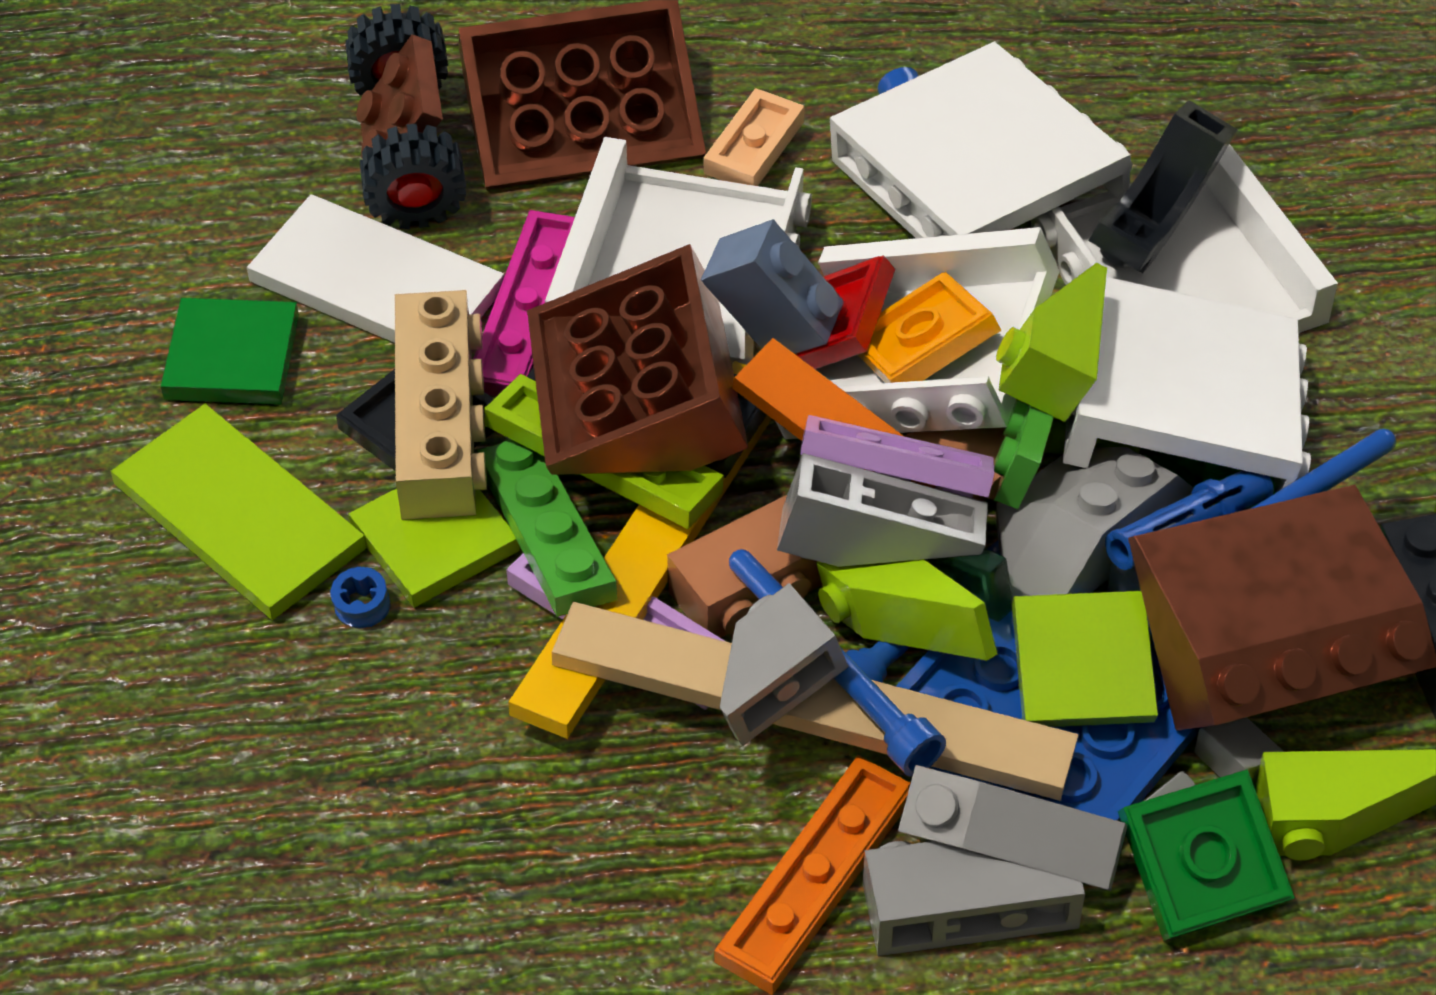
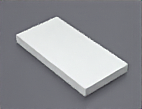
[247,194,504,343]

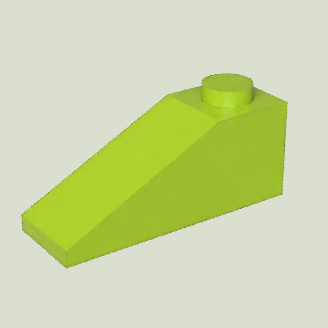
[996,263,1107,422]
[816,559,998,661]
[1254,749,1436,860]

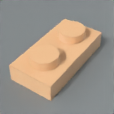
[704,88,805,186]

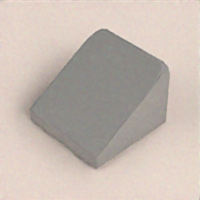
[1194,717,1284,786]

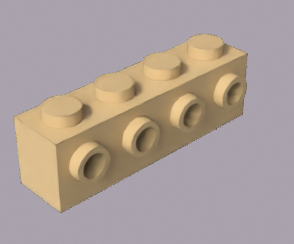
[395,290,487,520]

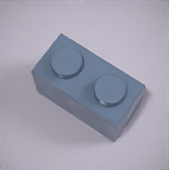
[701,219,844,354]

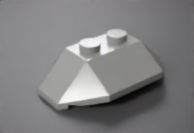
[995,447,1193,597]

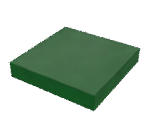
[161,298,299,404]
[1117,769,1295,941]

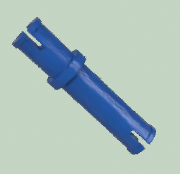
[1105,470,1273,570]

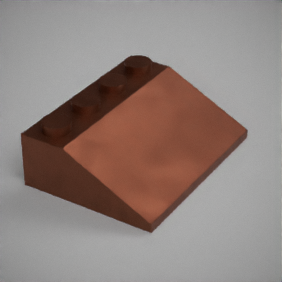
[459,0,706,190]
[527,244,748,475]
[1128,484,1436,730]

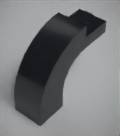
[1088,100,1238,274]

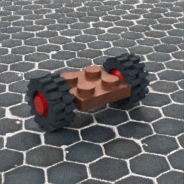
[346,4,466,229]

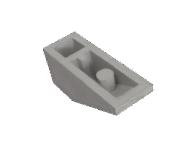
[777,453,988,567]
[898,765,1128,891]
[863,841,1085,956]

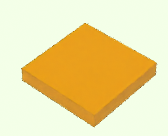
[858,272,1001,383]

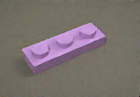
[800,415,995,498]

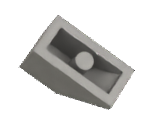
[719,583,849,746]

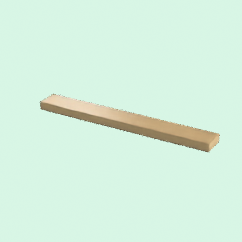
[552,602,1078,801]

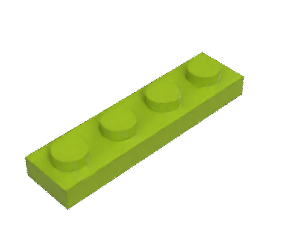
[484,374,724,529]

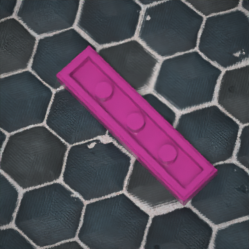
[473,210,575,397]

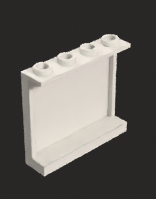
[830,41,1132,238]
[545,137,812,365]
[1031,144,1338,333]
[775,227,1059,439]
[1063,277,1311,493]

